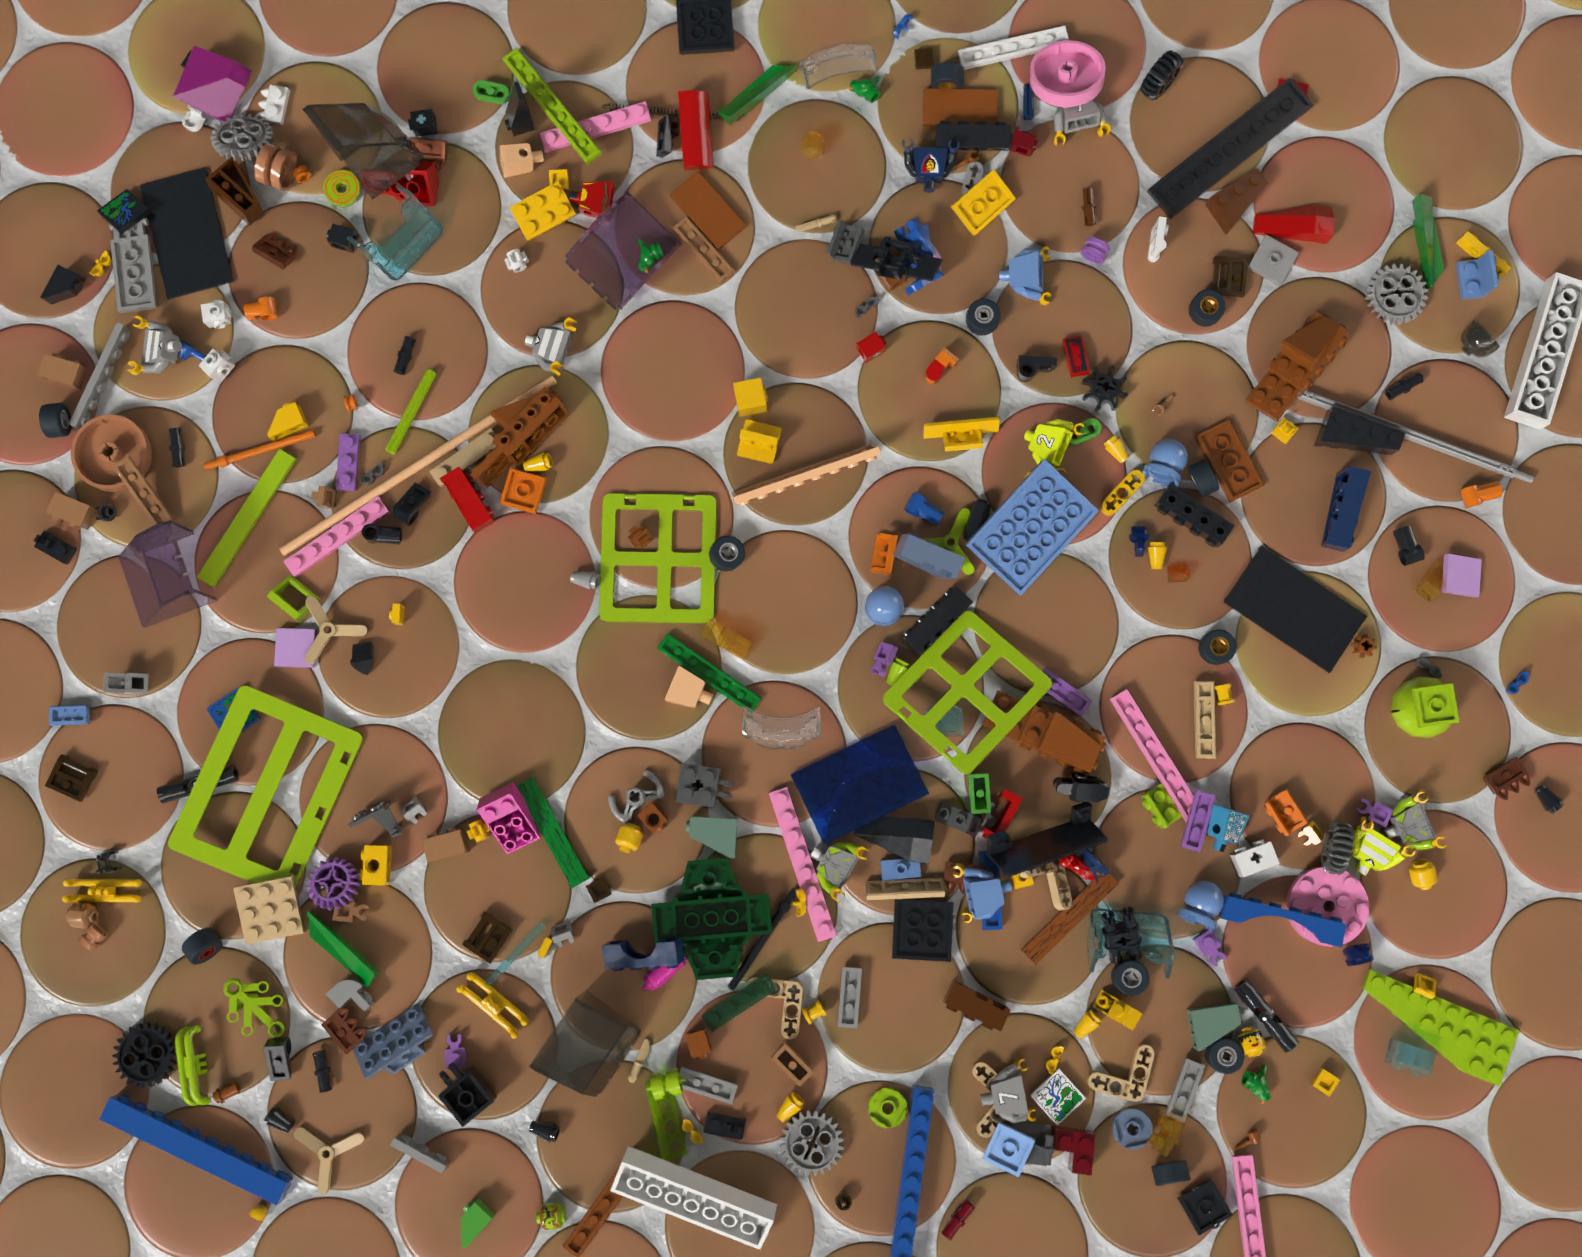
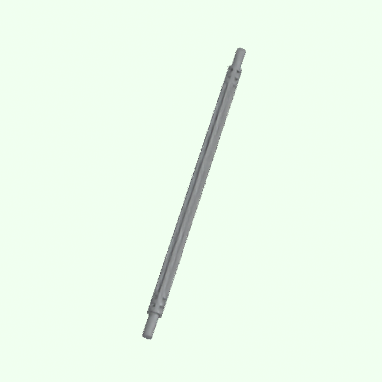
[1297,390,1534,483]

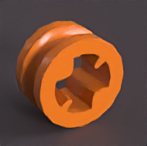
[292,165,312,183]
[343,394,359,412]

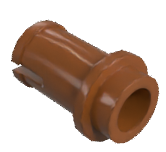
[213,1081,241,1103]

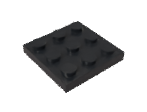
[676,0,735,55]
[892,899,954,962]

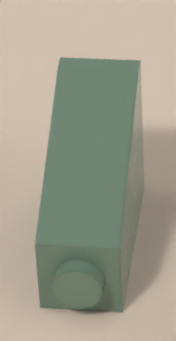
[686,817,738,859]
[1187,1002,1243,1051]

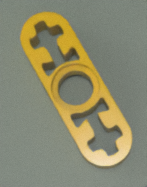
[1100,470,1145,516]

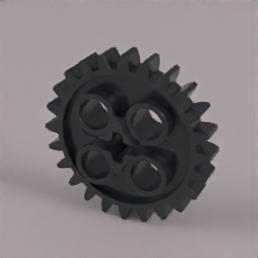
[112,1022,178,1089]

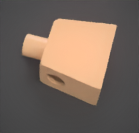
[500,143,544,178]
[664,666,713,708]

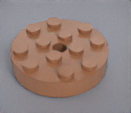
[71,414,152,492]

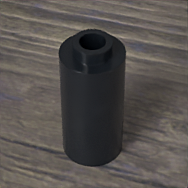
[963,499,991,541]

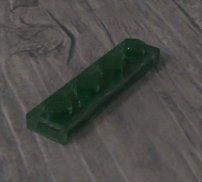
[701,972,777,1032]

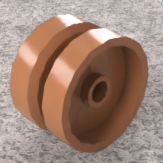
[255,143,298,191]

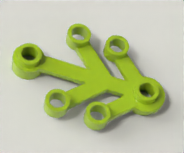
[223,978,285,1038]

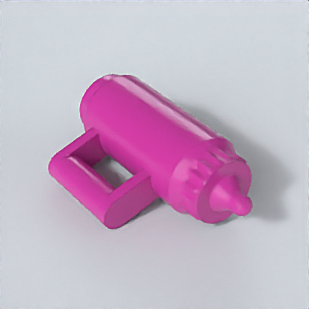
[642,948,688,991]

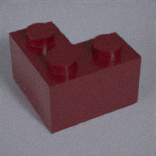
[1051,1126,1095,1176]

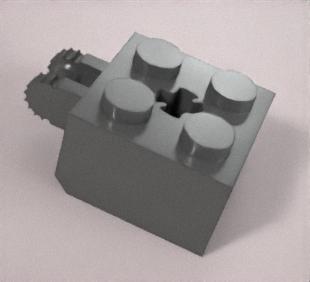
[676,763,734,808]

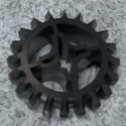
[1140,50,1184,101]

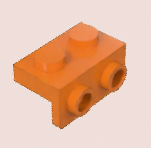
[1264,788,1308,836]

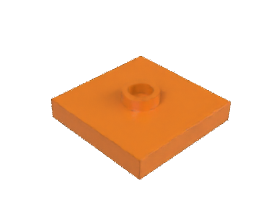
[499,468,547,515]

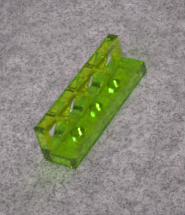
[645,1080,688,1162]

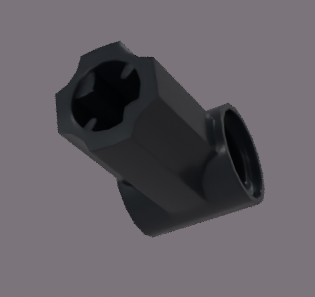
[361,523,402,545]
[1393,525,1425,566]

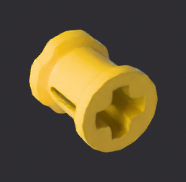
[1214,683,1235,706]
[801,1000,827,1025]

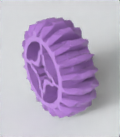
[306,857,361,910]

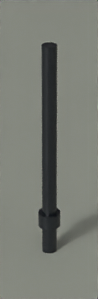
[727,888,797,991]

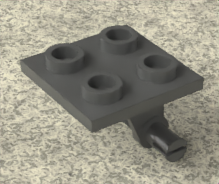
[348,801,402,838]
[1010,1121,1054,1166]

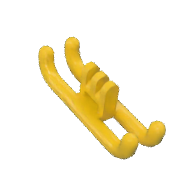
[62,879,143,903]
[456,972,529,1039]

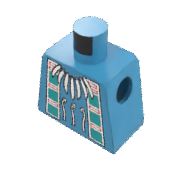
[1207,804,1250,852]

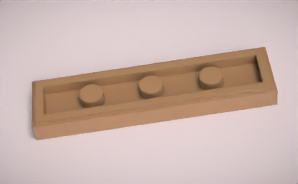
[672,216,735,284]
[112,456,175,530]

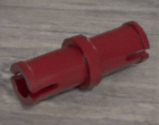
[941,1200,975,1241]

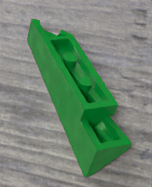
[718,64,797,125]
[1412,194,1444,290]
[307,910,381,988]

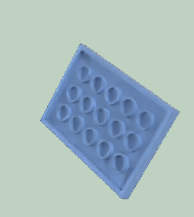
[965,459,1099,596]

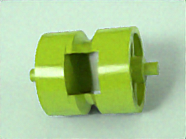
[647,1068,686,1100]

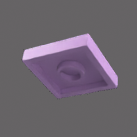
[1441,554,1482,598]
[274,628,317,668]

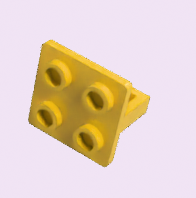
[737,419,782,464]

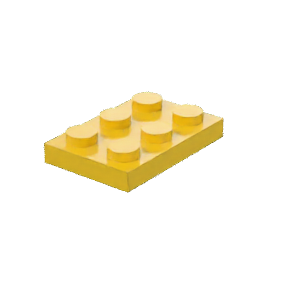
[950,169,1016,236]
[509,181,577,242]

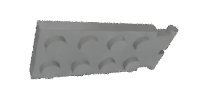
[109,218,158,313]

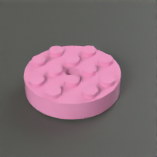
[1030,40,1106,108]
[1286,866,1369,946]

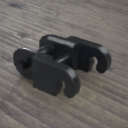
[93,850,122,874]

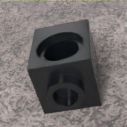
[326,224,359,253]

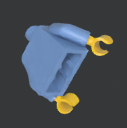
[999,247,1051,305]
[953,863,1012,923]

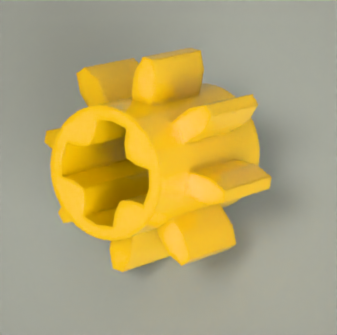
[466,819,491,843]

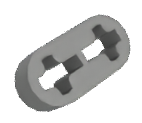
[962,162,983,195]

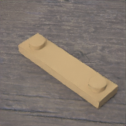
[429,428,496,488]
[1193,681,1216,759]
[865,878,945,900]

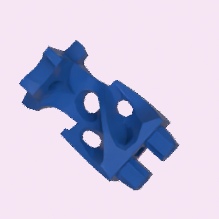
[893,218,944,295]

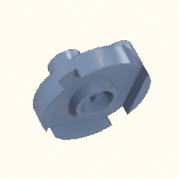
[1112,1108,1153,1150]

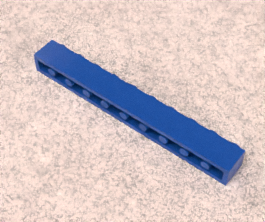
[889,1085,934,1257]
[99,1094,293,1205]

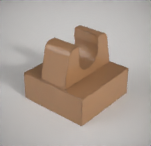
[311,486,336,509]

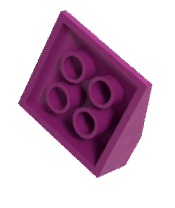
[173,46,252,122]

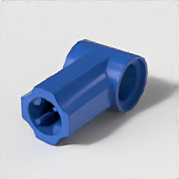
[904,492,945,527]

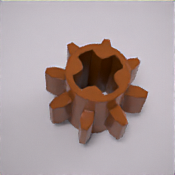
[627,525,651,548]
[1350,634,1377,658]

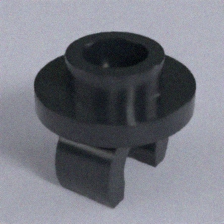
[96,503,116,522]

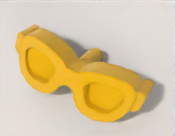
[89,251,112,276]
[793,888,806,917]
[1045,1045,1064,1075]
[682,1118,704,1144]

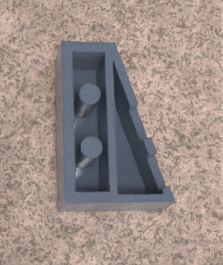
[893,532,965,579]

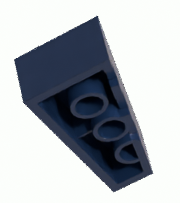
[1321,466,1371,552]

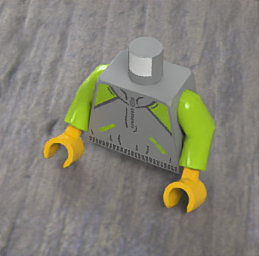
[1383,789,1448,850]
[810,842,870,902]

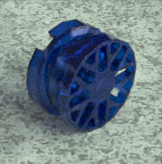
[1342,943,1374,966]

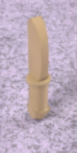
[796,214,837,232]
[628,1038,650,1083]

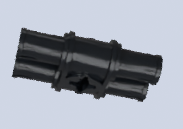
[1102,907,1142,964]

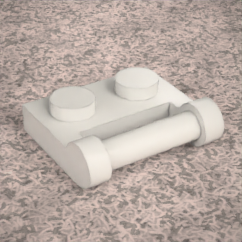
[1148,216,1169,262]

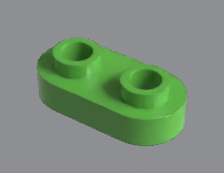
[472,80,510,105]
[1069,418,1102,446]

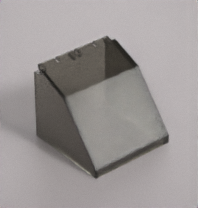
[302,103,424,200]
[529,990,641,1097]

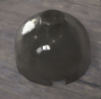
[1461,320,1500,358]

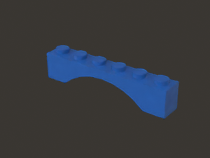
[1220,893,1347,948]

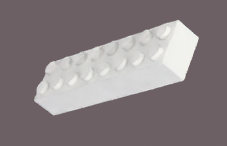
[1504,272,1582,430]
[610,1146,777,1250]

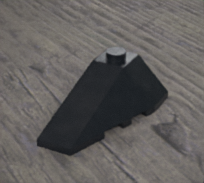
[505,81,535,136]
[854,815,935,864]

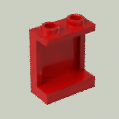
[980,789,1023,839]

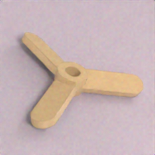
[305,596,367,664]
[294,1128,364,1194]

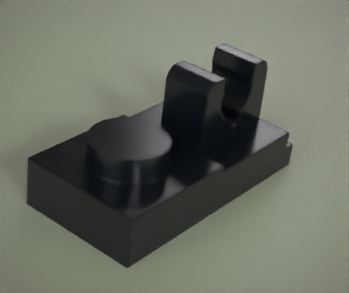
[656,115,679,158]
[33,531,77,565]
[703,1112,746,1140]

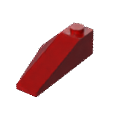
[358,162,439,206]
[1252,205,1335,244]

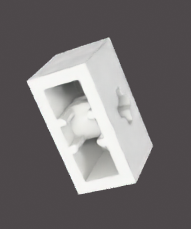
[1230,839,1280,877]

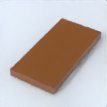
[923,89,997,127]
[669,171,746,250]
[1194,419,1265,503]

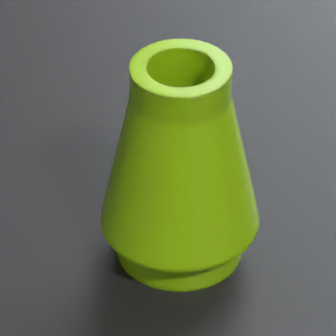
[886,657,909,686]

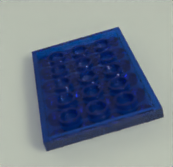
[790,724,929,845]

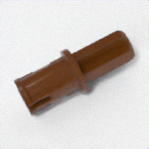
[1082,187,1097,226]

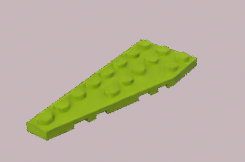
[1361,969,1519,1086]

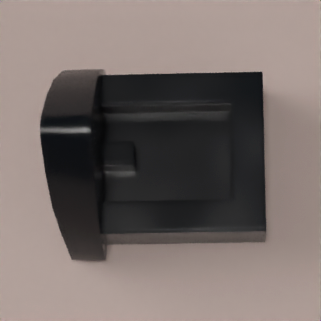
[350,642,374,675]

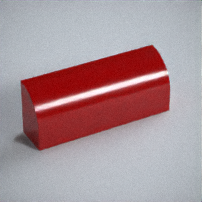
[678,90,714,171]

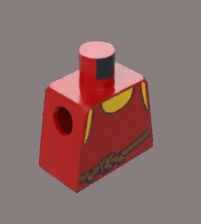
[570,182,615,222]

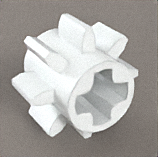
[504,249,529,272]

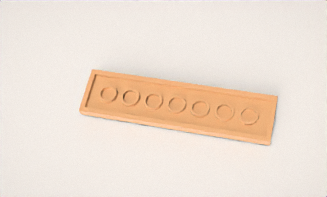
[731,444,881,506]

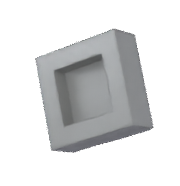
[401,796,427,824]
[551,921,574,948]

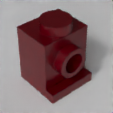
[1009,126,1039,157]

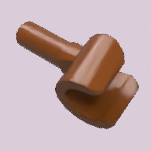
[954,150,980,169]
[1235,1130,1260,1152]

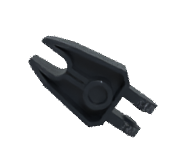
[1053,772,1110,802]

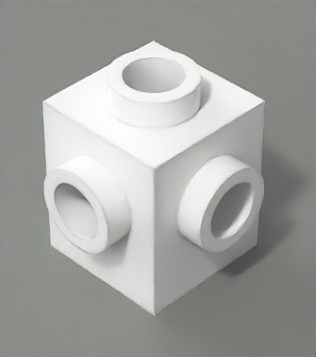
[201,300,233,329]
[199,349,235,382]

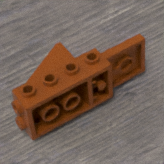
[1245,311,1349,422]
[470,387,570,490]
[982,690,1106,774]

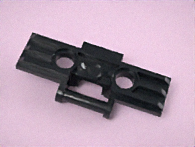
[850,236,943,281]

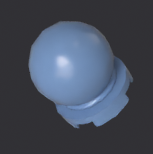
[1142,439,1188,487]
[865,586,904,626]
[1177,880,1224,931]

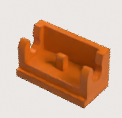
[870,533,898,576]

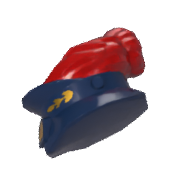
[1059,849,1111,884]

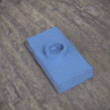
[49,705,90,726]
[880,859,921,880]

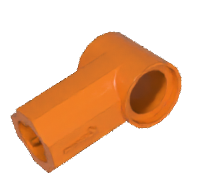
[1460,481,1503,508]

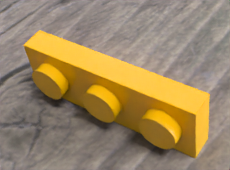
[1456,231,1511,279]

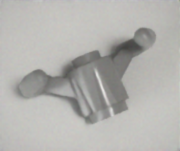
[608,770,665,823]

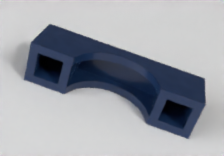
[602,937,685,971]

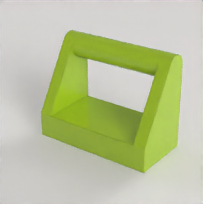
[267,575,320,622]

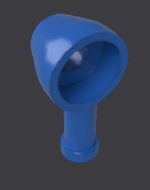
[177,339,207,361]

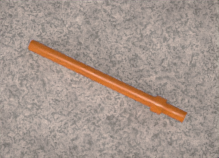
[203,430,316,470]

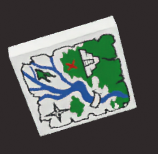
[1030,1068,1086,1126]

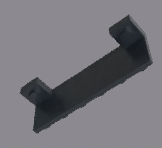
[986,802,1108,878]

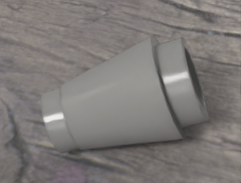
[570,571,600,590]

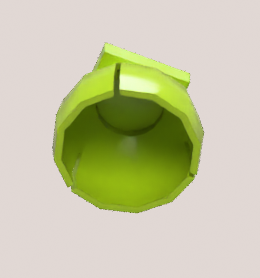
[1390,676,1460,738]

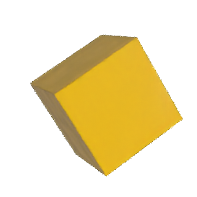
[733,377,768,417]

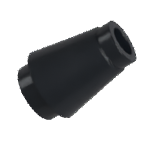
[1534,785,1564,814]
[264,1106,295,1133]
[529,1120,560,1143]

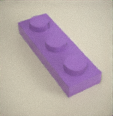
[336,434,361,491]
[1042,668,1092,717]
[1180,790,1216,852]

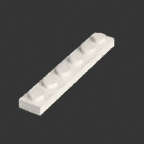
[957,26,1069,70]

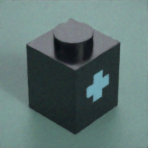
[408,109,438,137]

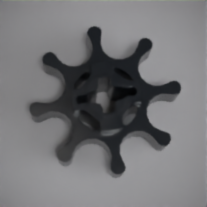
[1081,365,1128,412]

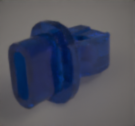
[1129,526,1149,557]

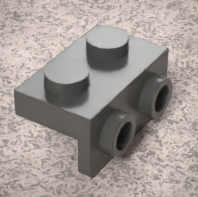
[827,220,865,264]

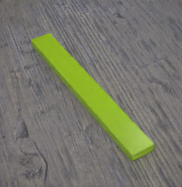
[502,47,602,165]
[197,449,297,587]

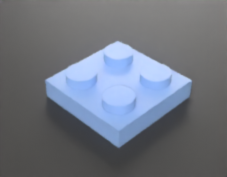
[982,1121,1035,1177]

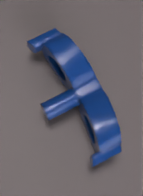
[893,14,914,39]
[1505,671,1529,695]

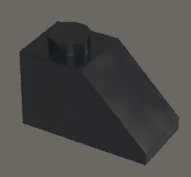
[40,265,85,305]

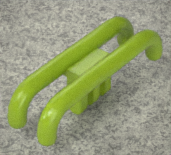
[175,1025,211,1106]

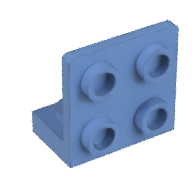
[1455,250,1499,300]

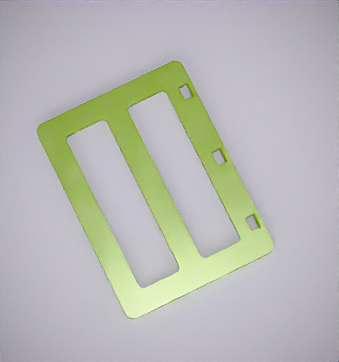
[168,686,363,887]

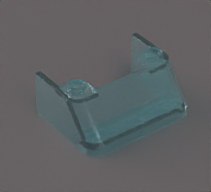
[347,184,443,281]
[1087,908,1175,979]

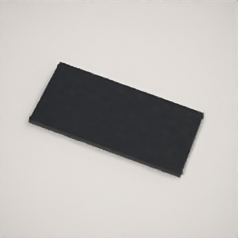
[140,168,234,300]
[1223,546,1367,673]

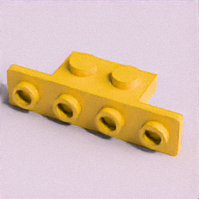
[923,417,1000,452]

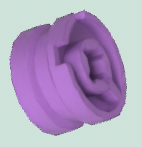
[1080,237,1110,264]

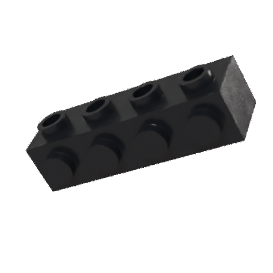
[934,121,1011,151]
[1154,484,1235,547]

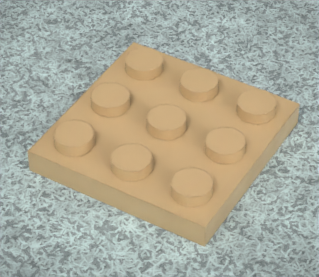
[233,875,305,944]

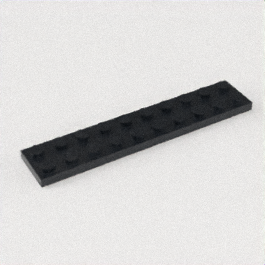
[1147,78,1314,220]

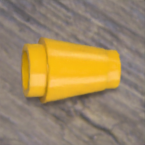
[1103,434,1130,463]
[523,452,553,472]
[1148,542,1167,569]
[1073,1009,1102,1039]
[776,1092,804,1122]

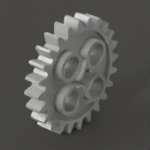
[210,114,274,161]
[1365,264,1429,325]
[780,1109,844,1177]

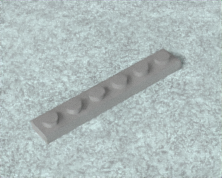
[69,322,131,430]

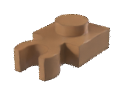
[333,901,370,923]

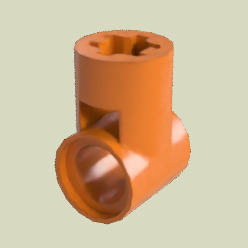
[244,297,278,320]

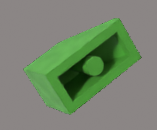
[967,773,991,814]
[461,1198,496,1250]

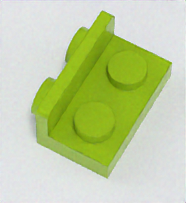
[1141,783,1183,829]

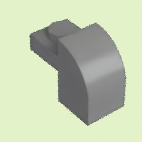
[103,673,149,694]
[326,978,375,1011]

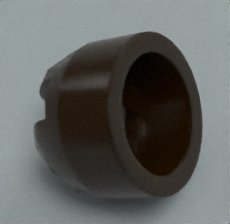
[835,1193,852,1211]

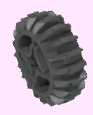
[1321,821,1354,875]

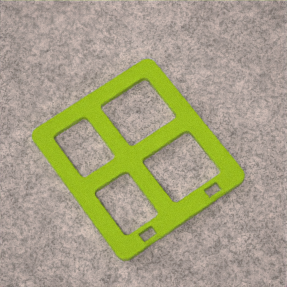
[599,493,717,623]
[883,611,1052,774]

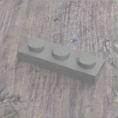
[837,966,862,1029]
[1164,1058,1205,1123]
[680,1066,738,1105]
[390,1134,450,1173]

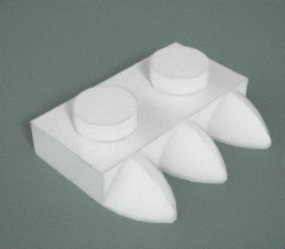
[256,85,290,126]

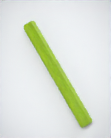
[385,369,436,455]

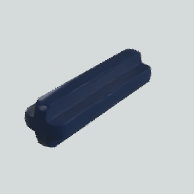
[1023,83,1034,120]

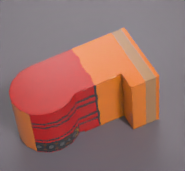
[924,347,959,384]

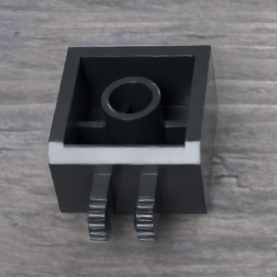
[438,1063,497,1127]

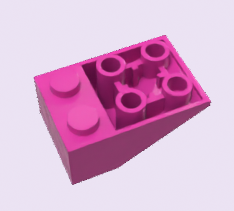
[476,782,541,854]

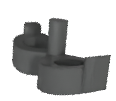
[855,297,879,318]
[359,462,385,485]
[1415,658,1442,678]
[985,802,996,829]

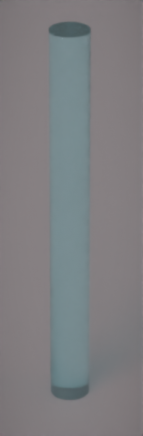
[486,922,545,985]

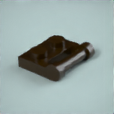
[1210,256,1248,298]
[45,754,98,802]
[462,911,513,964]

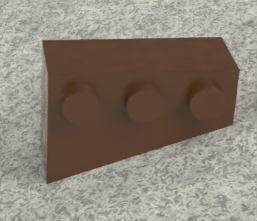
[205,157,263,226]
[1206,168,1268,235]
[943,980,1011,1032]

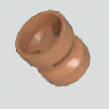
[78,924,108,951]

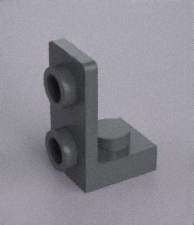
[934,803,983,837]

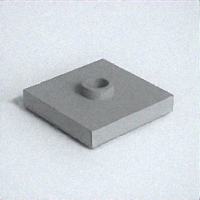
[1247,235,1299,286]

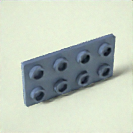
[353,1004,433,1079]

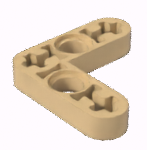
[1019,859,1072,910]
[746,977,803,1040]
[1087,1044,1154,1102]
[972,1061,1005,1138]

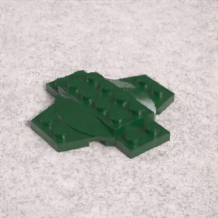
[651,858,772,980]

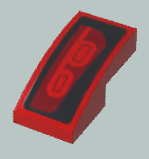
[1062,336,1090,378]

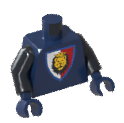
[901,138,960,193]

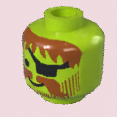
[536,1202,566,1230]

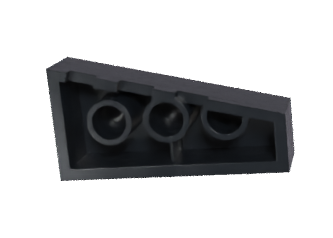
[1314,406,1405,455]
[902,586,973,658]

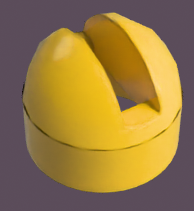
[249,1204,267,1222]

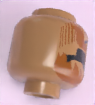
[66,902,99,929]

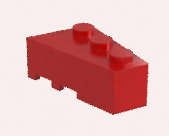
[439,467,495,533]

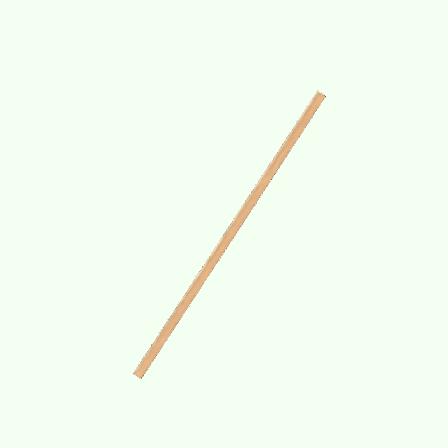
[279,376,557,556]

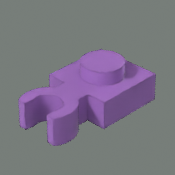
[870,642,898,677]
[1355,799,1393,828]
[1193,930,1227,966]
[445,1033,467,1069]

